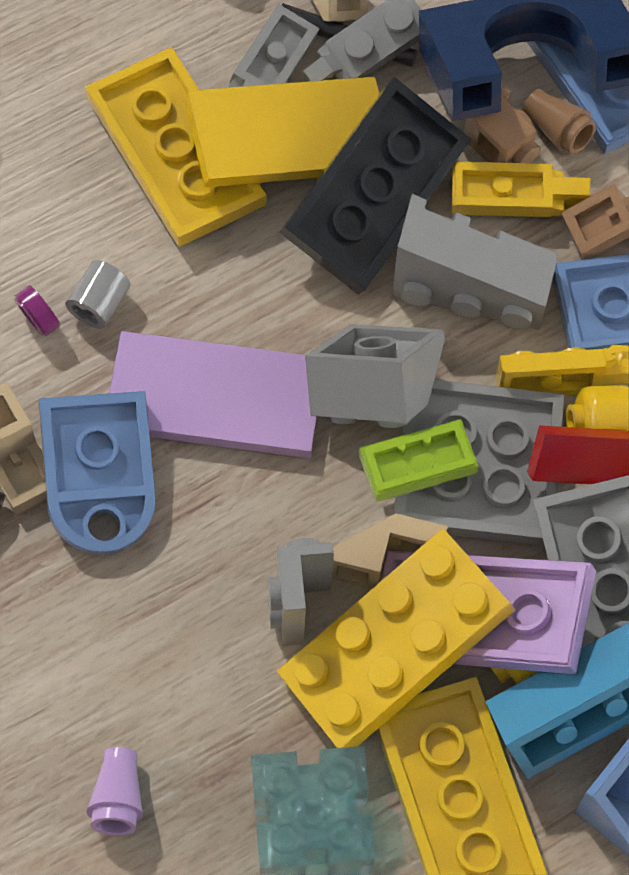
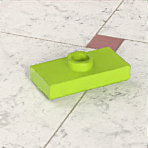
[359,419,478,502]

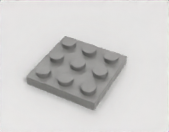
[393,380,564,546]

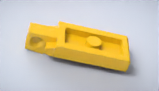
[452,162,590,217]
[494,345,629,396]

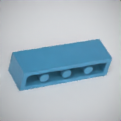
[486,623,629,779]

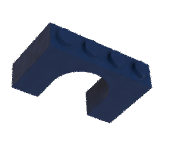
[419,0,629,121]

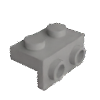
[268,538,334,646]

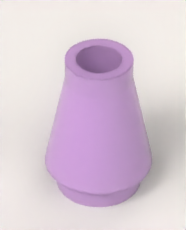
[86,747,143,836]

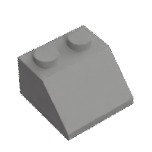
[305,324,445,428]

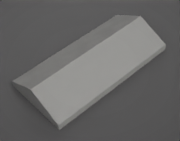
[533,475,629,649]

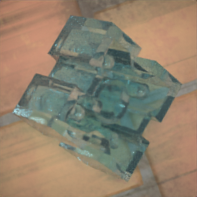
[251,746,376,875]

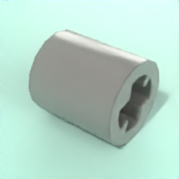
[65,260,131,329]

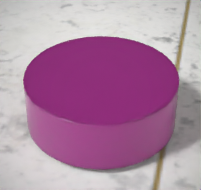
[14,285,61,336]

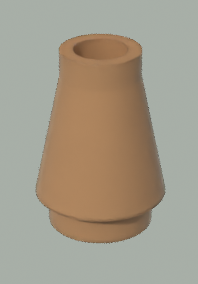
[523,89,597,154]

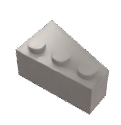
[392,194,558,330]

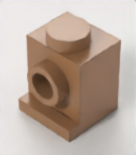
[464,85,541,163]

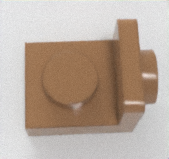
[562,184,629,259]

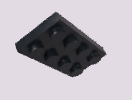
[279,77,471,295]

